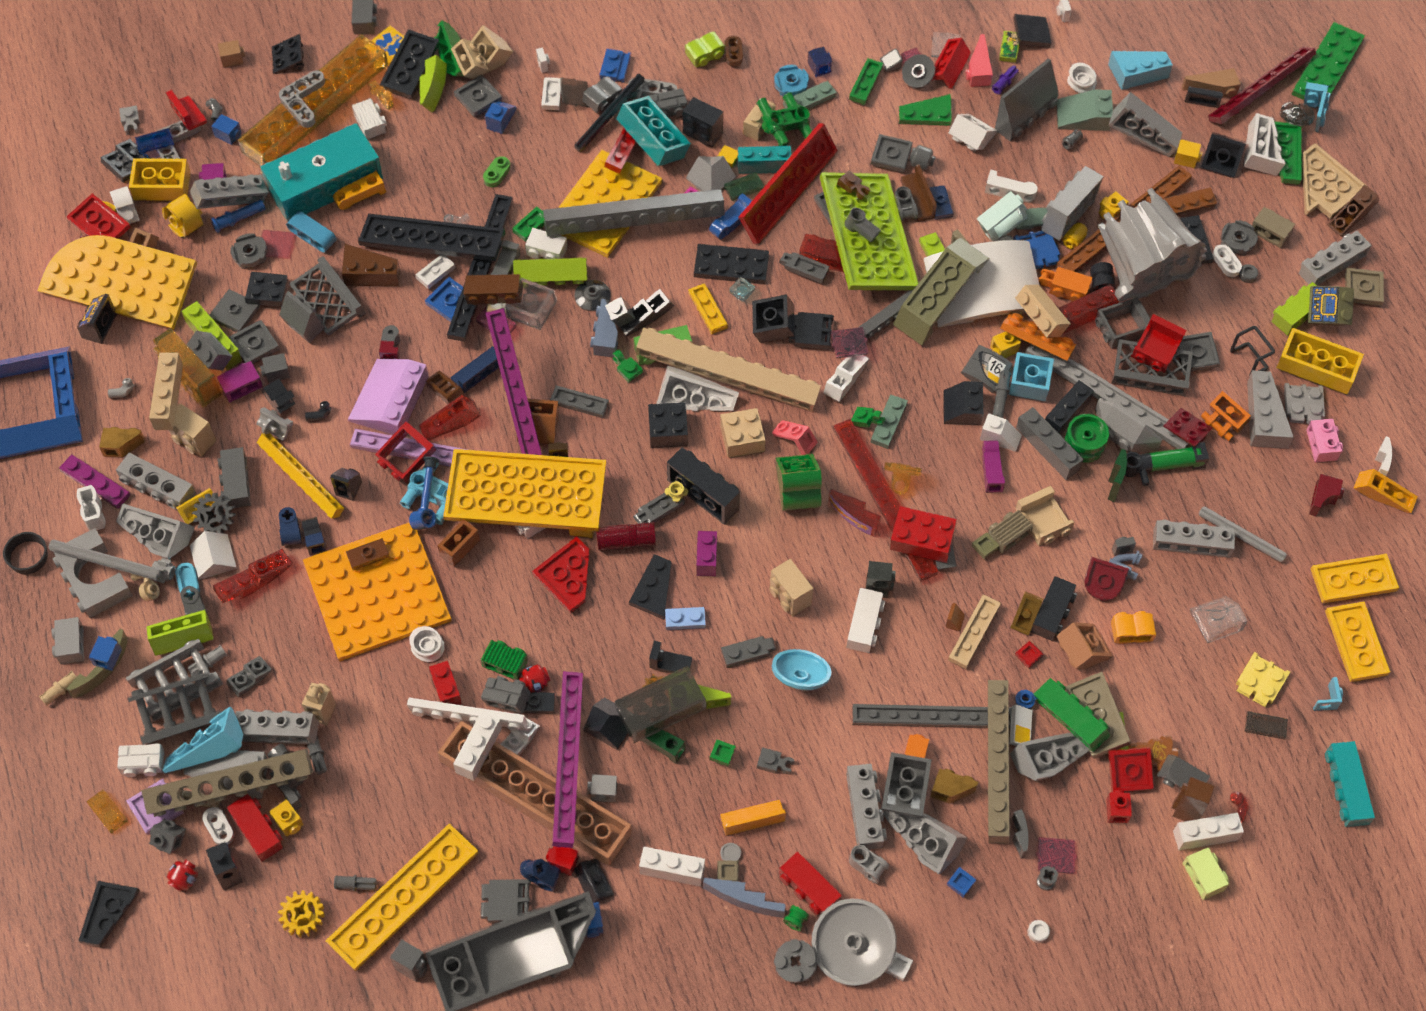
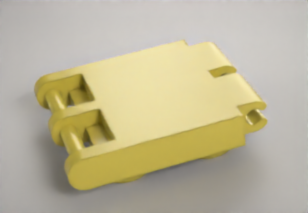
[1236,652,1290,707]

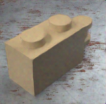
[302,683,336,726]

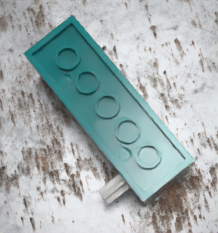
[260,123,383,222]

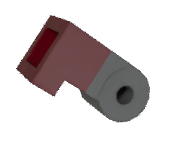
[379,325,400,359]

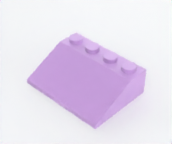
[348,359,429,435]

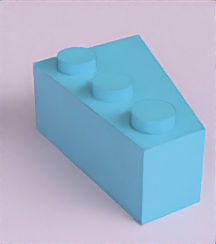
[1108,51,1173,90]

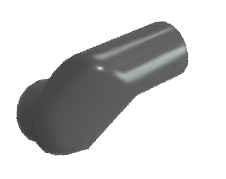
[206,98,222,122]

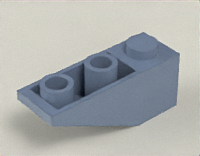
[590,299,618,357]

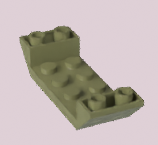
[893,238,989,346]

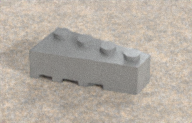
[1108,92,1182,157]
[1247,370,1294,449]

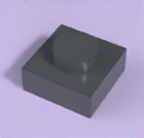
[1112,537,1136,556]

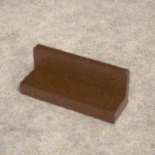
[901,165,937,222]

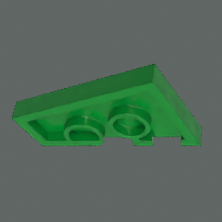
[899,94,951,126]

